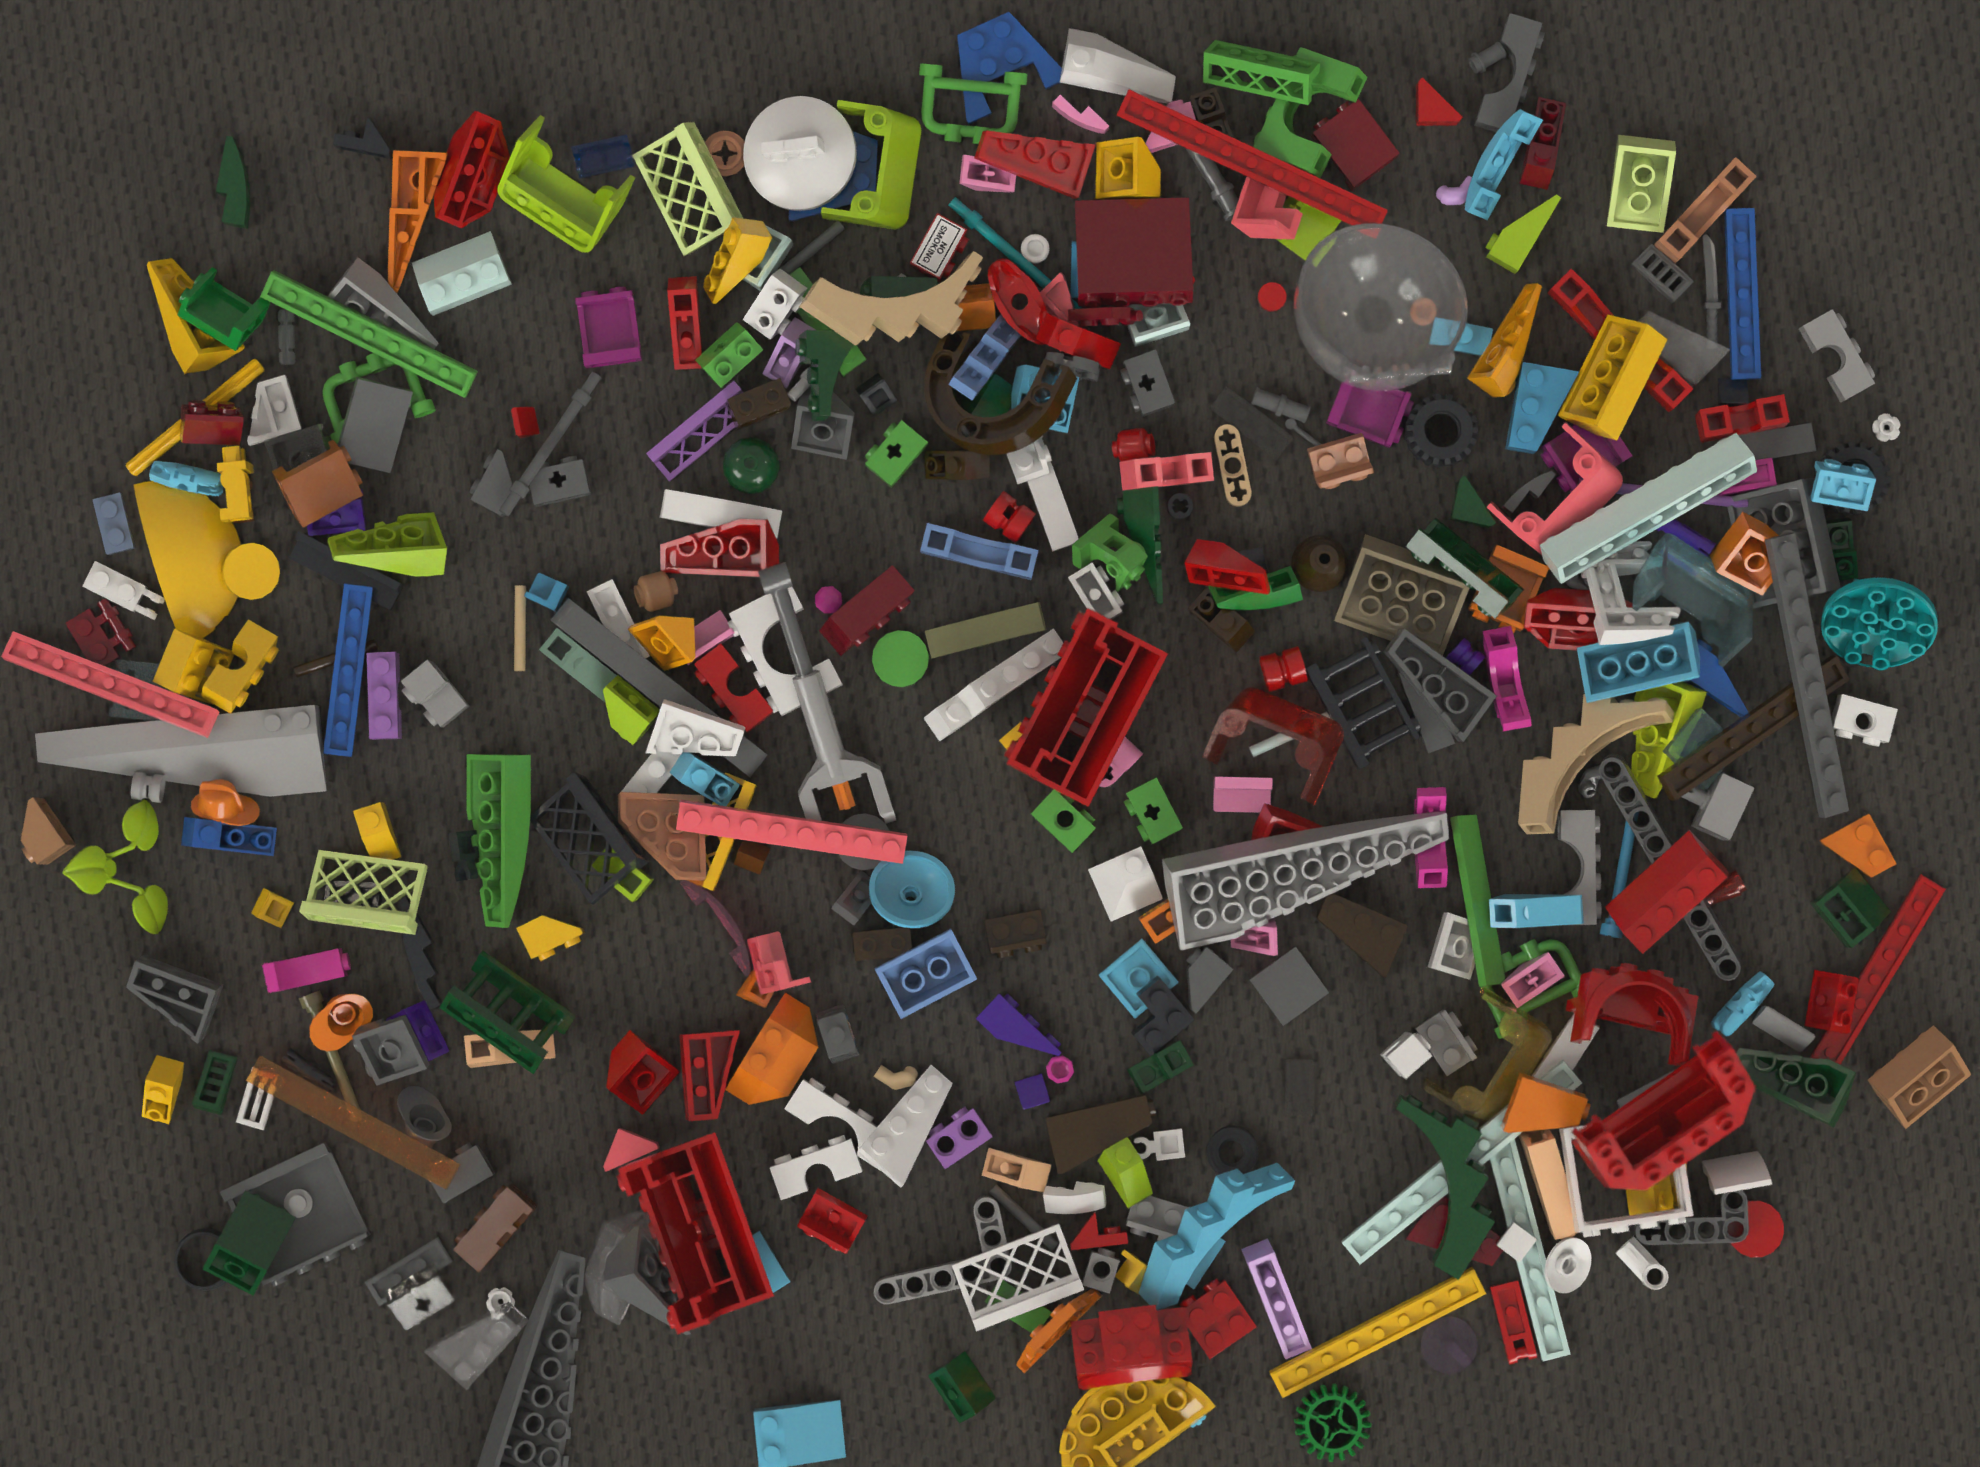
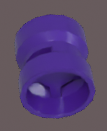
[1446,637,1486,675]

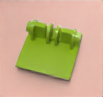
[1276,197,1341,264]

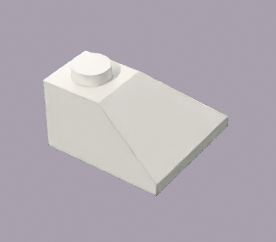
[1088,847,1163,921]

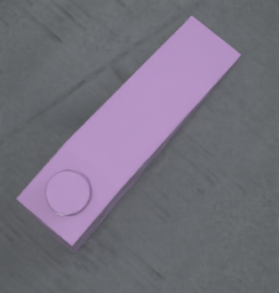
[1241,1239,1312,1360]

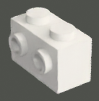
[743,269,807,340]
[1068,563,1124,620]

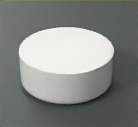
[1021,234,1049,264]

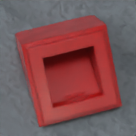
[511,407,540,438]

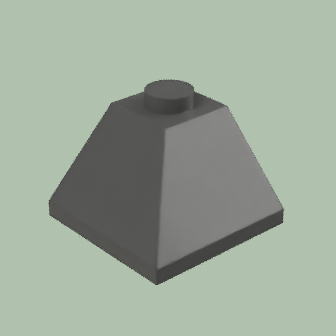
[791,387,854,460]

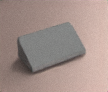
[1752,1005,1815,1052]

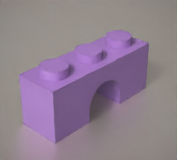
[367,652,402,740]

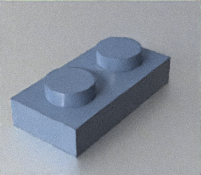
[92,493,135,555]

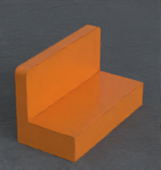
[954,283,996,331]

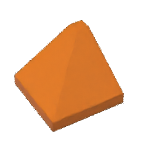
[736,969,774,1008]

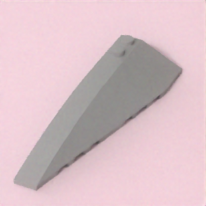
[35,705,327,797]
[1162,811,1449,950]

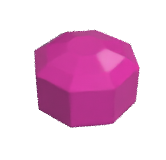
[815,586,842,614]
[1046,1055,1074,1084]

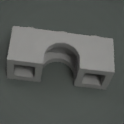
[1799,309,1875,403]

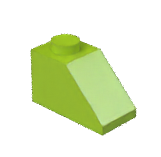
[603,675,660,745]
[1098,1137,1153,1208]

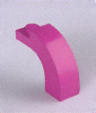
[1483,626,1531,731]
[1414,787,1448,888]

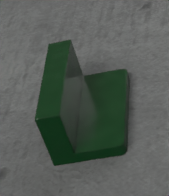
[928,1352,995,1424]

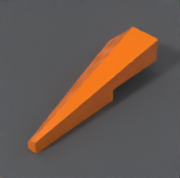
[388,150,448,294]

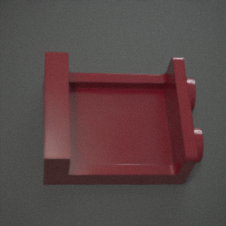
[1311,99,1399,191]

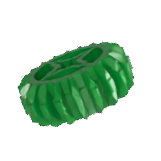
[1294,1383,1372,1462]

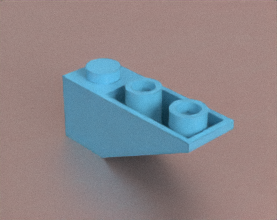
[1489,894,1584,928]

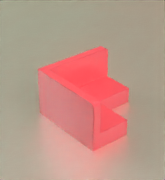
[1231,177,1303,240]
[747,931,811,995]

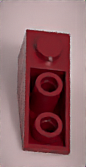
[1520,97,1566,190]

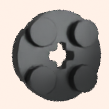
[1045,352,1101,382]

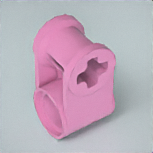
[1099,737,1143,787]

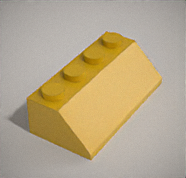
[1558,315,1668,441]

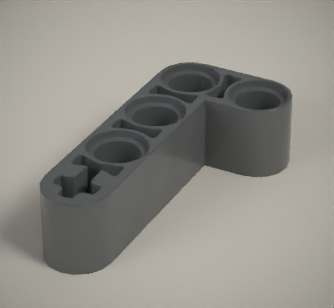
[1635,1190,1749,1245]

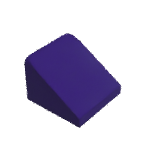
[1015,1074,1050,1110]

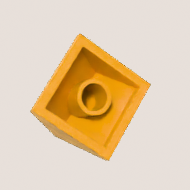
[628,616,695,671]

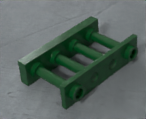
[440,950,576,1074]

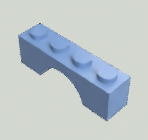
[920,523,1038,580]

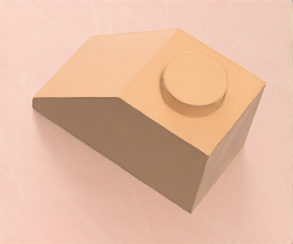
[982,1148,1051,1192]

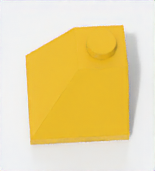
[1096,137,1161,200]

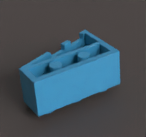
[1505,362,1579,454]

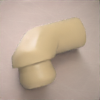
[874,1065,918,1090]

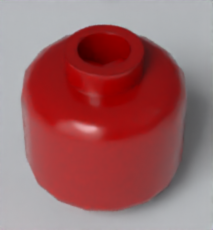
[1112,428,1156,462]

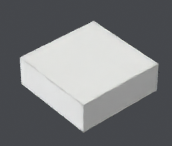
[1496,1222,1537,1262]

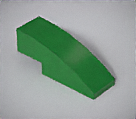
[1208,566,1303,610]

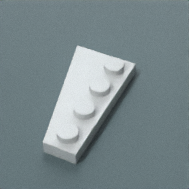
[858,1065,953,1188]

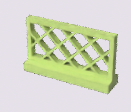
[632,122,743,256]
[299,850,428,935]

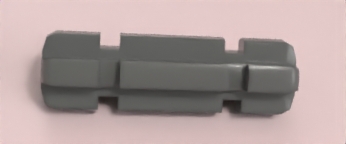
[278,309,295,365]

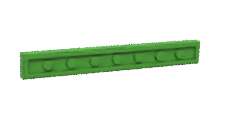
[260,270,478,398]

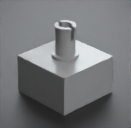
[1682,773,1754,841]

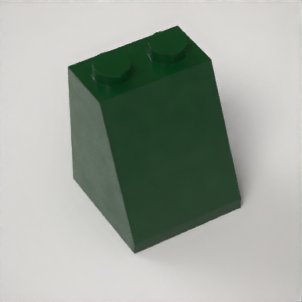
[202,1190,296,1296]

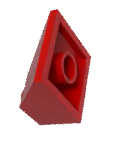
[606,1030,680,1115]

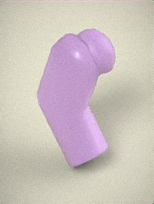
[1436,176,1472,205]

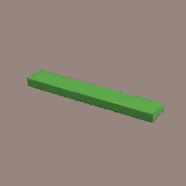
[1450,815,1505,987]

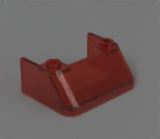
[1202,687,1344,805]

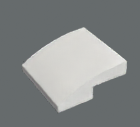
[1701,1151,1772,1195]

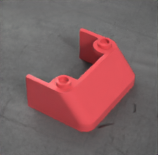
[1487,421,1623,555]

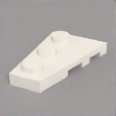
[646,699,745,756]

